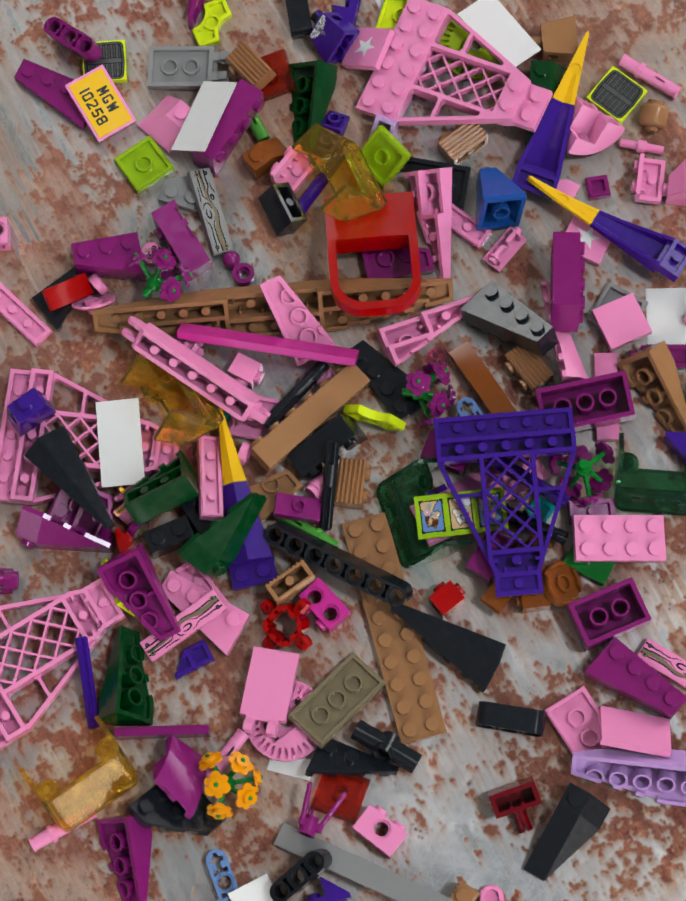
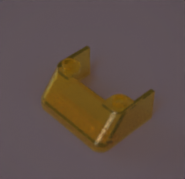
[292,123,387,221]
[120,354,224,446]
[19,715,139,832]

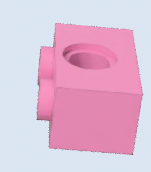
[352,805,408,859]

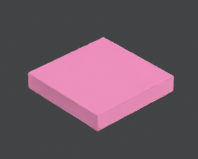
[591,293,652,351]

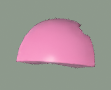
[566,96,625,155]

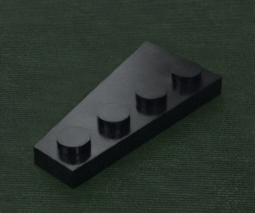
[351,340,432,421]

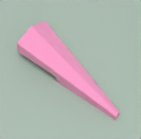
[404,167,452,278]
[540,281,588,383]
[376,295,475,367]

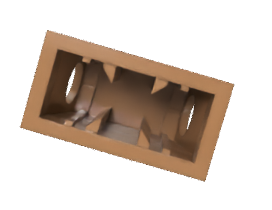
[531,16,578,63]

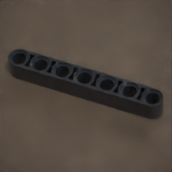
[264,521,413,607]

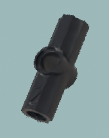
[351,720,422,773]

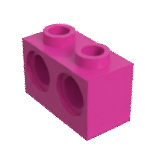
[298,577,351,634]

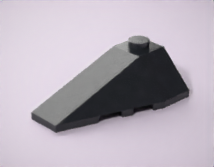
[523,782,610,881]

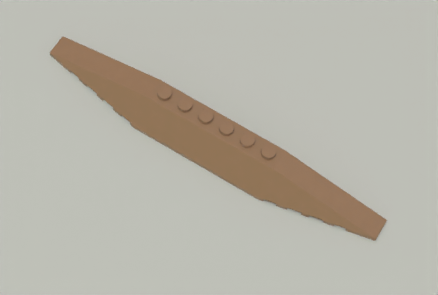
[92,278,454,337]

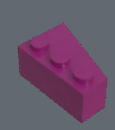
[151,200,212,281]
[71,232,146,282]

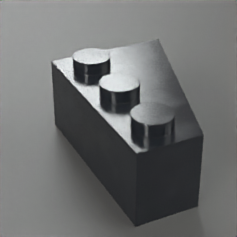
[287,413,368,479]

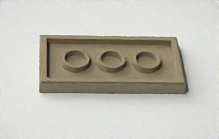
[287,652,386,749]

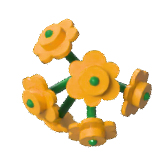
[199,751,263,820]

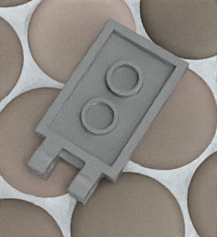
[147,46,230,90]

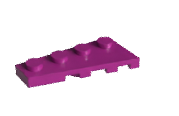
[14,59,87,131]

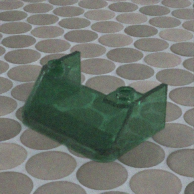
[614,433,686,516]
[376,458,473,568]

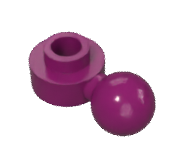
[223,251,255,287]

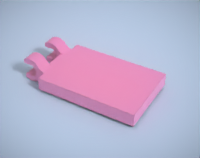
[239,646,300,738]

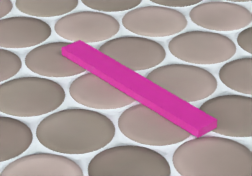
[177,322,359,366]

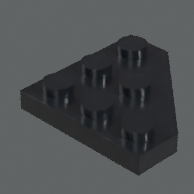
[127,784,226,836]

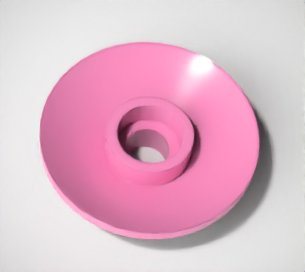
[71,293,116,315]

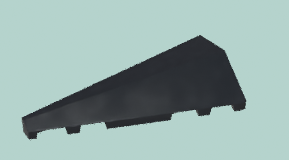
[24,426,115,531]
[390,604,506,693]

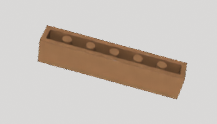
[250,364,371,473]

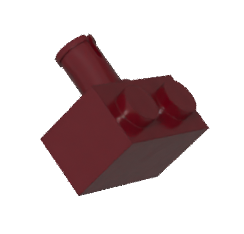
[487,776,542,834]

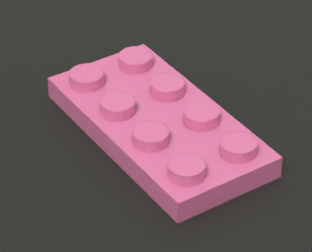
[571,515,666,562]

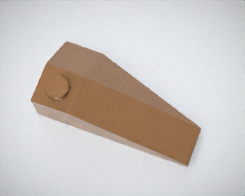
[617,341,686,433]

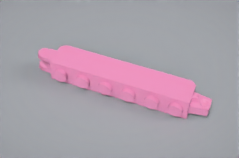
[121,316,271,424]

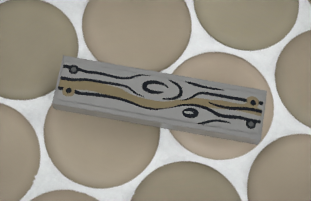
[187,167,234,256]

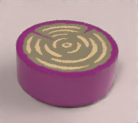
[127,521,149,540]

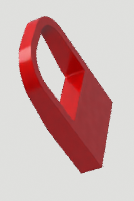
[324,191,421,317]

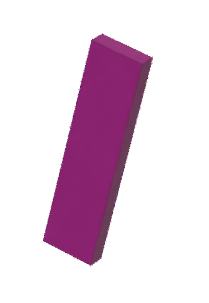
[114,724,211,740]

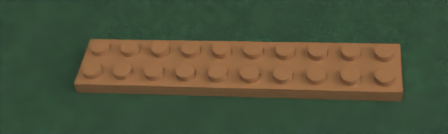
[341,512,447,745]

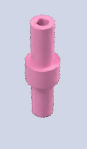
[619,138,664,155]

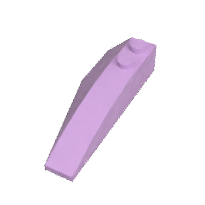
[571,748,686,807]

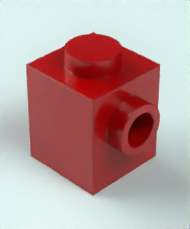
[428,580,465,619]

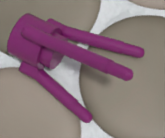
[0,567,19,595]
[297,782,347,838]

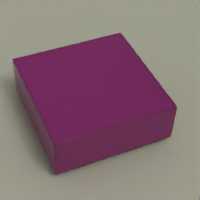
[585,175,611,201]

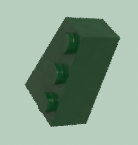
[123,450,199,526]

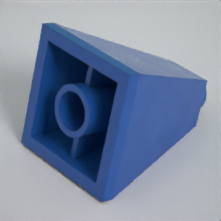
[476,167,527,231]

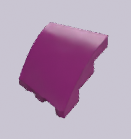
[47,487,114,545]
[153,734,206,819]

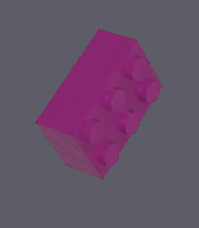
[566,577,652,652]

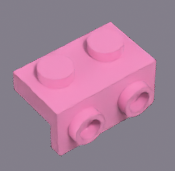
[270,142,319,194]
[631,153,666,205]

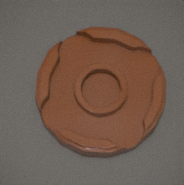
[542,561,582,608]

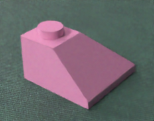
[137,95,191,154]
[662,159,686,206]

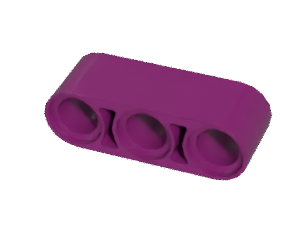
[44,17,102,63]

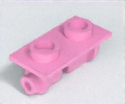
[482,226,527,272]

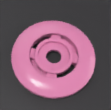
[245,681,318,762]

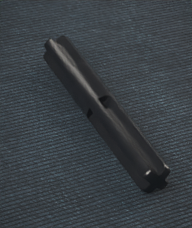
[262,361,329,430]
[319,440,339,530]

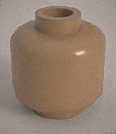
[638,99,669,133]

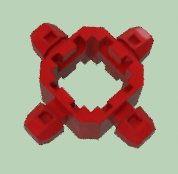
[260,598,313,651]

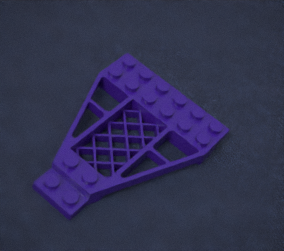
[433,407,577,598]

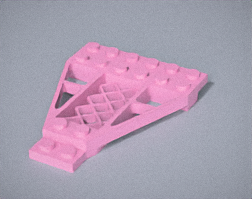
[355,0,553,133]
[0,368,182,506]
[0,578,126,750]

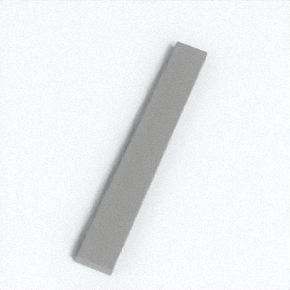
[274,823,455,901]

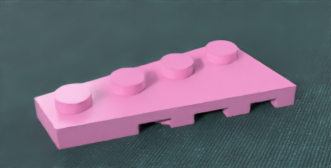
[260,275,338,367]
[162,570,251,656]

